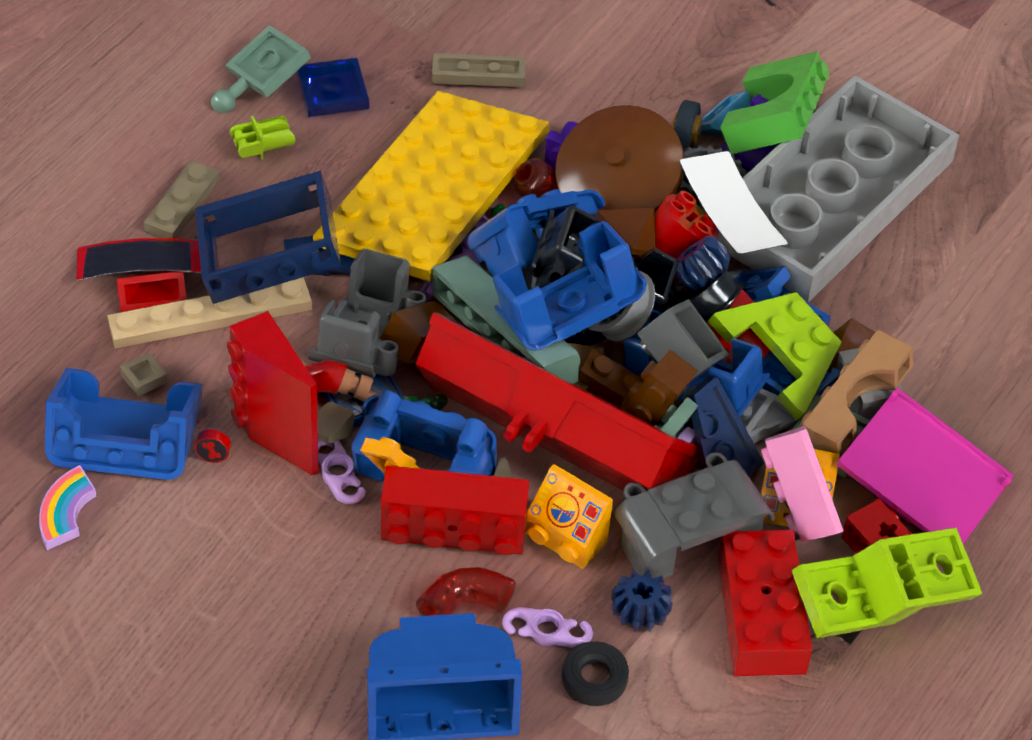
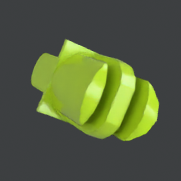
[229,115,296,160]

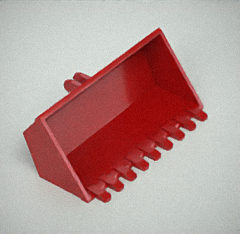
[416,312,701,491]

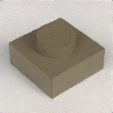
[119,352,168,397]

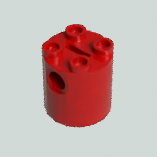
[634,190,719,286]

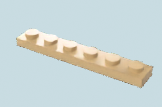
[107,277,312,349]

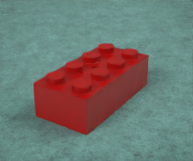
[381,465,530,555]
[718,530,812,676]

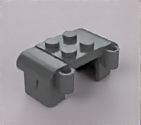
[307,249,426,377]
[615,453,775,578]

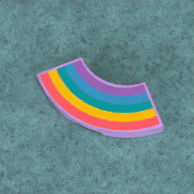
[39,465,97,550]

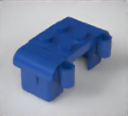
[468,189,606,278]
[493,221,647,351]
[622,309,770,417]
[351,390,498,482]

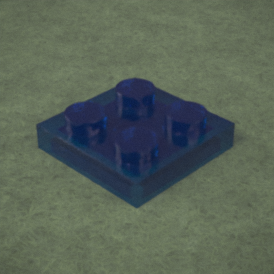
[297,57,370,117]

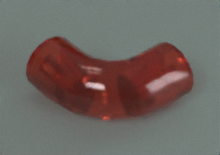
[416,567,516,616]

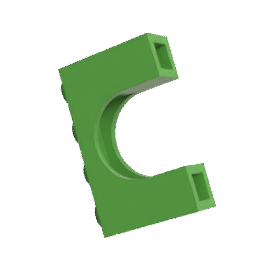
[720,51,829,154]

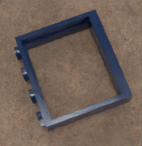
[196,170,341,304]

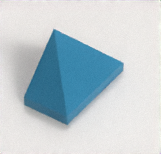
[700,91,750,136]

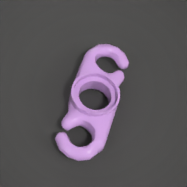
[318,439,366,504]
[502,607,593,648]

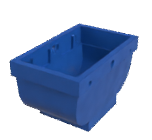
[367,613,522,740]

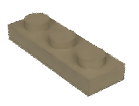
[432,53,525,87]
[144,160,220,238]

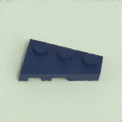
[686,376,765,477]

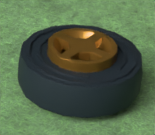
[672,100,702,150]

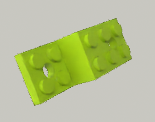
[791,528,983,638]

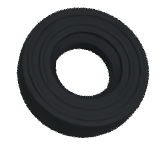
[562,641,629,706]

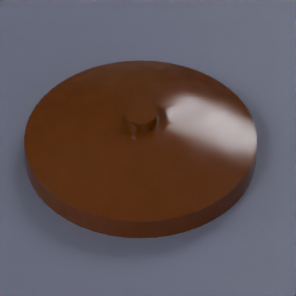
[556,105,685,212]

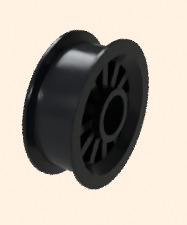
[669,265,744,322]

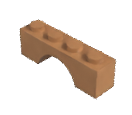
[800,329,913,459]

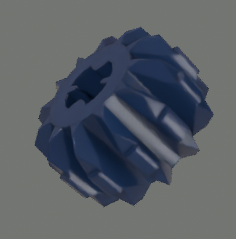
[675,236,730,291]
[611,570,673,632]

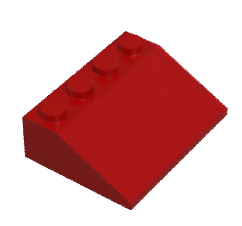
[227,311,319,475]

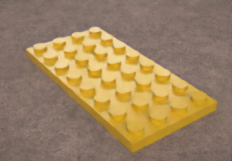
[313,91,549,281]

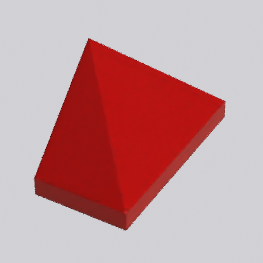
[116,271,187,312]

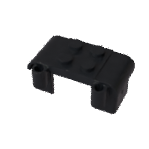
[530,206,678,310]

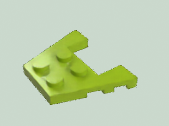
[708,292,841,421]

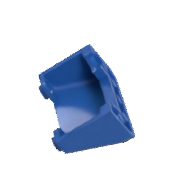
[45,368,203,480]

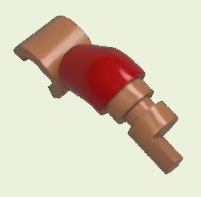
[301,359,377,402]

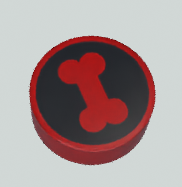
[194,429,231,463]

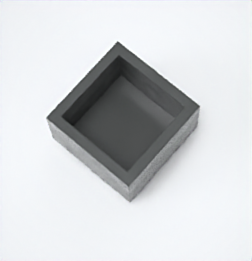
[637,299,729,382]

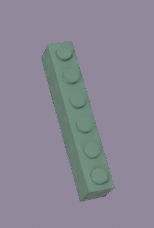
[432,255,580,384]

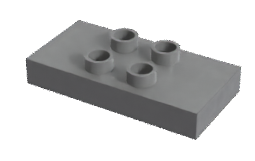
[717,76,959,302]

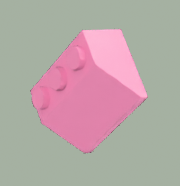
[761,425,843,542]

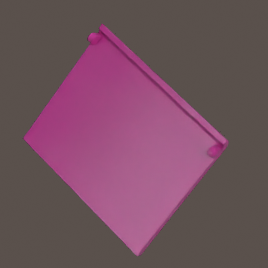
[835,387,1014,544]

